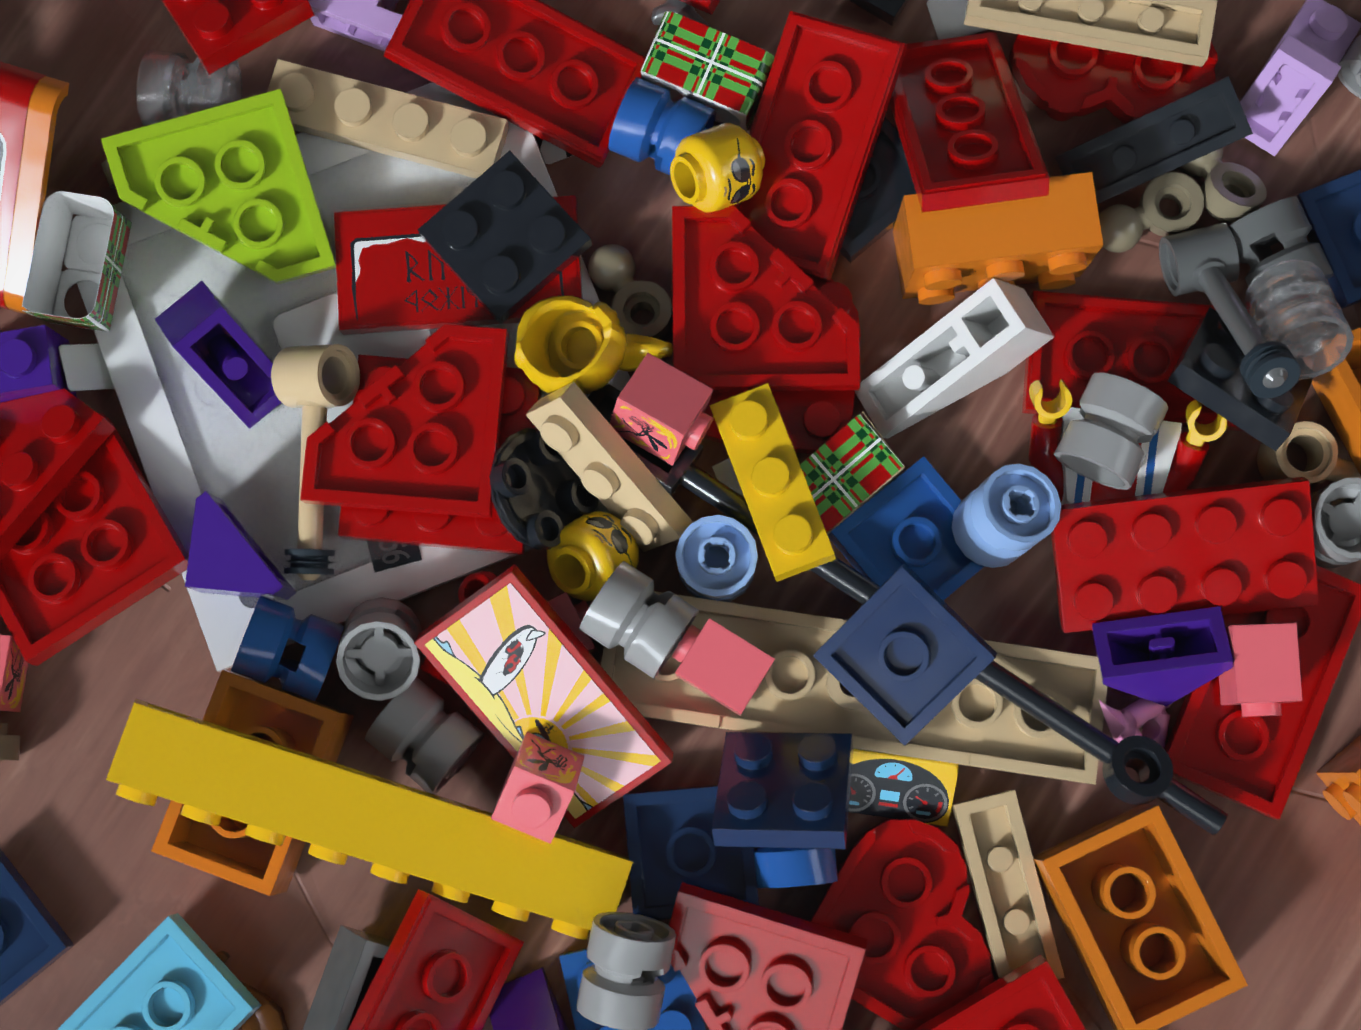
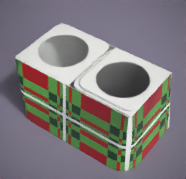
[641,11,775,132]
[22,191,132,332]

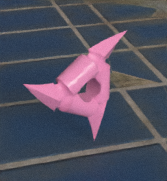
[1099,698,1171,748]

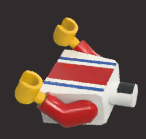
[1028,379,1227,505]

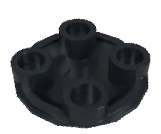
[490,428,599,550]

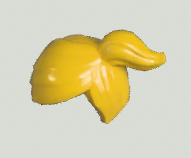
[514,296,673,394]

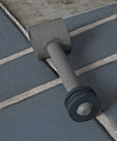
[1159,222,1301,399]

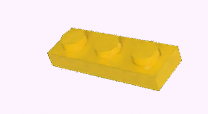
[710,383,836,582]

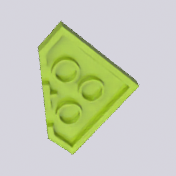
[101,89,336,285]

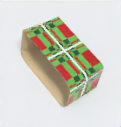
[800,411,905,535]

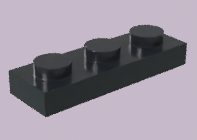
[1055,76,1253,204]

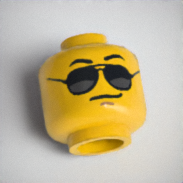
[670,123,765,213]
[547,511,639,602]

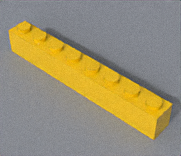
[106,699,633,940]

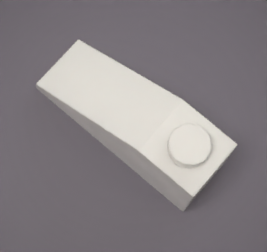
[855,278,1055,439]

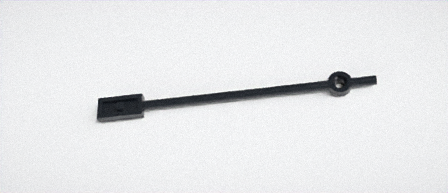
[587,383,1228,835]

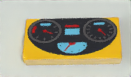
[849,749,959,827]

